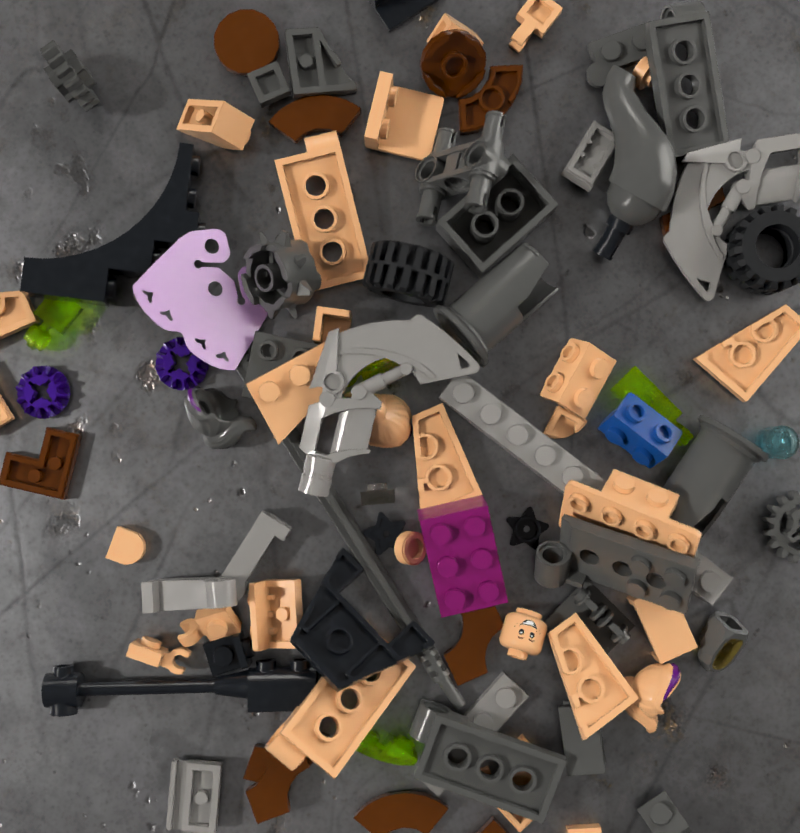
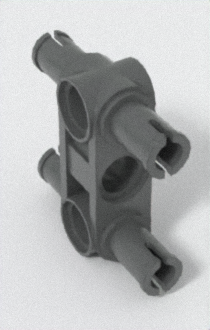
[415,110,509,226]

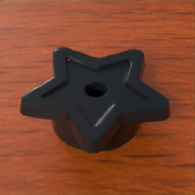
[506,507,549,550]
[363,512,406,555]

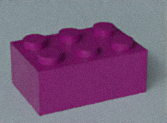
[417,495,508,618]

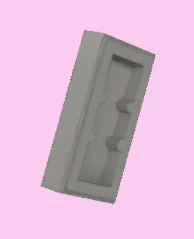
[561,120,615,192]

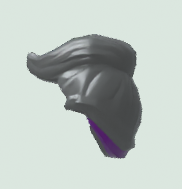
[183,387,257,449]

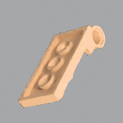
[274,130,368,291]
[265,636,417,779]

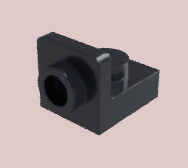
[203,630,255,677]

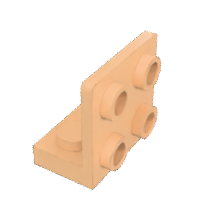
[364,71,444,161]

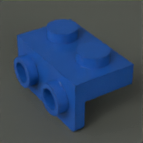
[597,392,683,469]

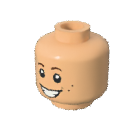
[499,608,547,661]

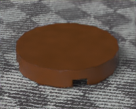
[214,9,280,77]
[420,29,487,98]

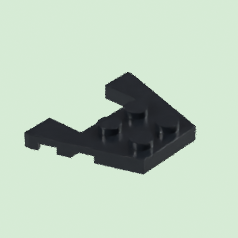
[290,548,435,692]

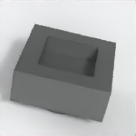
[247,61,292,108]

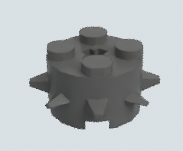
[241,230,322,319]

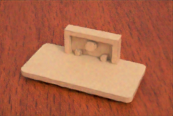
[558,469,701,557]

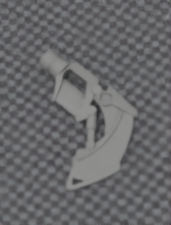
[663,133,800,301]
[298,314,480,497]

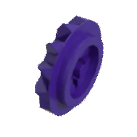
[155,337,209,390]
[15,366,70,419]

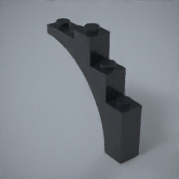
[20,143,206,307]

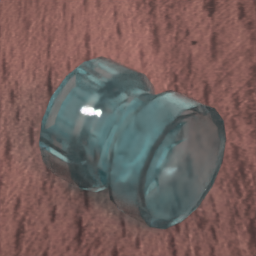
[755,425,799,459]

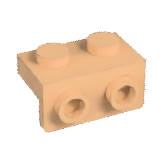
[540,338,617,419]
[247,579,303,651]

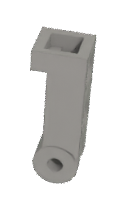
[221,510,293,601]
[141,577,237,614]

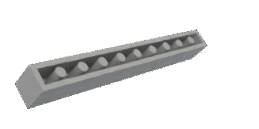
[438,375,733,605]

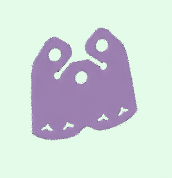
[132,228,268,371]

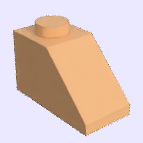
[176,99,255,151]

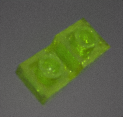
[356,730,418,766]

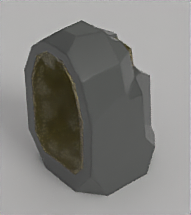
[698,611,749,672]

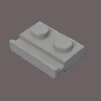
[166,758,223,833]

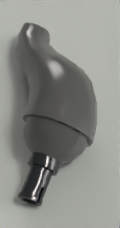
[593,64,677,261]

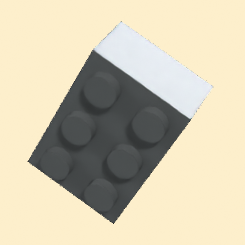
[436,154,559,279]

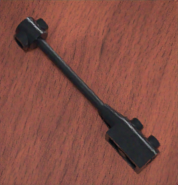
[41,658,318,717]

